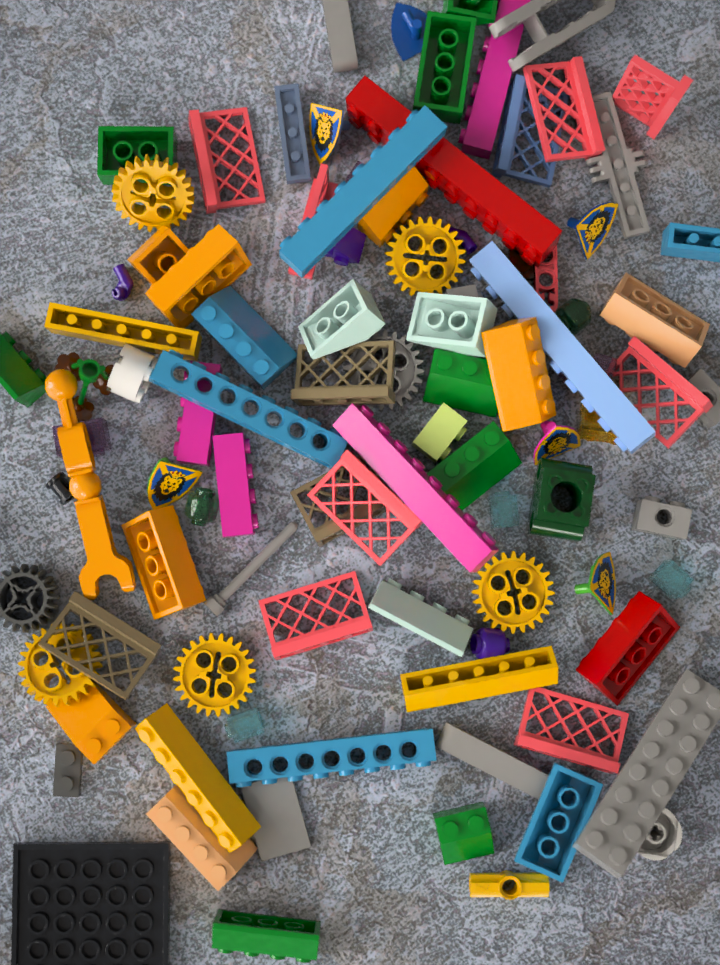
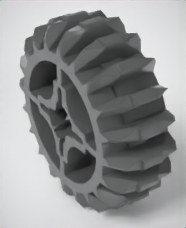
[0,564,60,633]

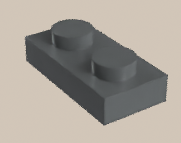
[53,743,83,797]

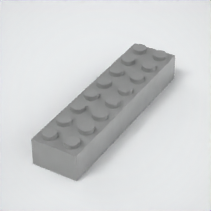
[572,669,720,879]

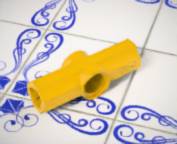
[469,870,549,900]

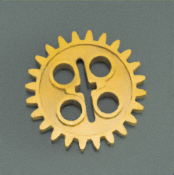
[112,154,194,232]
[384,216,466,296]
[471,551,555,634]
[18,623,103,707]
[173,633,257,717]

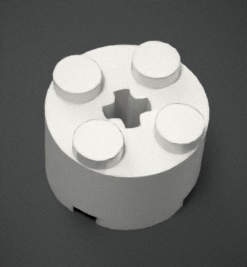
[106,344,158,403]
[638,808,682,860]

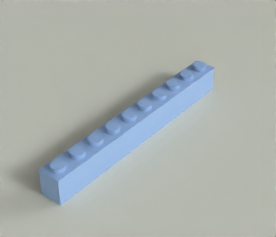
[469,241,656,455]

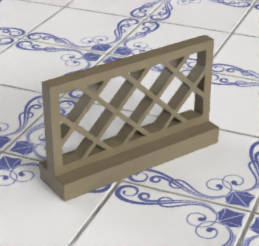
[290,340,396,406]
[290,455,397,547]
[38,591,161,700]

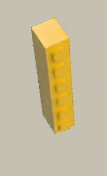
[44,302,202,361]
[400,646,558,712]
[134,703,261,853]

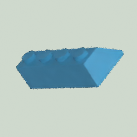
[191,286,297,390]
[514,763,603,883]

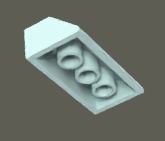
[368,578,473,657]

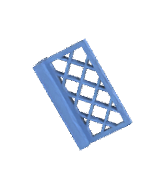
[491,74,569,188]

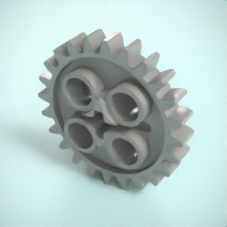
[343,329,424,412]

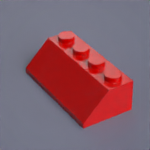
[575,591,680,706]

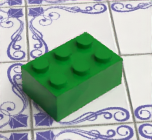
[97,126,178,185]

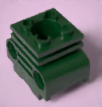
[528,458,596,542]

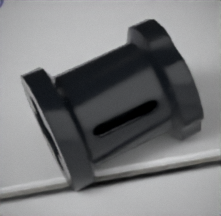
[45,472,74,505]

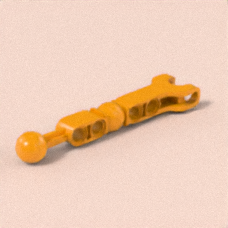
[45,369,136,601]

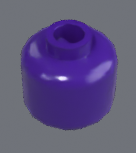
[470,627,510,659]

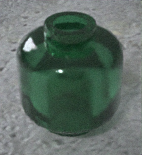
[555,298,592,335]
[184,487,219,526]

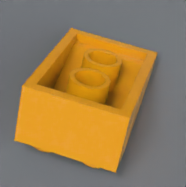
[127,226,189,285]
[46,680,137,764]

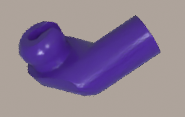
[448,227,477,254]
[111,264,134,301]

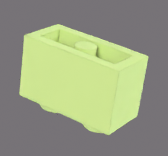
[412,403,467,463]

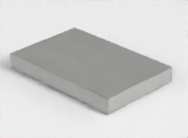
[241,777,311,862]

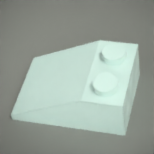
[298,279,386,360]
[406,292,497,357]

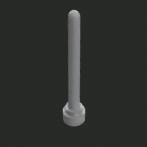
[203,522,298,617]

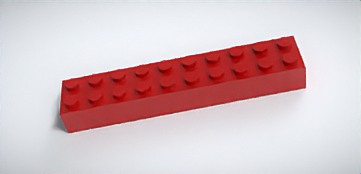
[345,76,562,267]

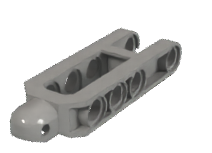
[489,0,616,73]

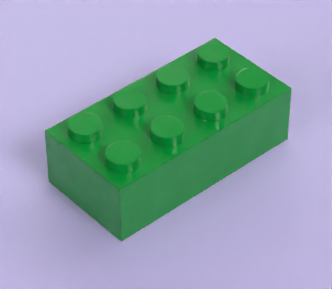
[412,11,477,124]

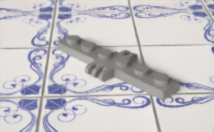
[586,91,650,239]

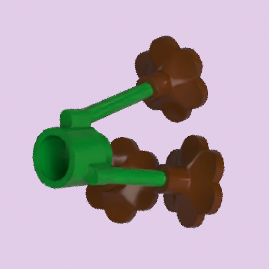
[54,352,114,423]

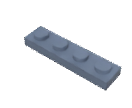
[274,83,311,184]

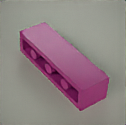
[173,361,223,467]
[212,432,259,538]

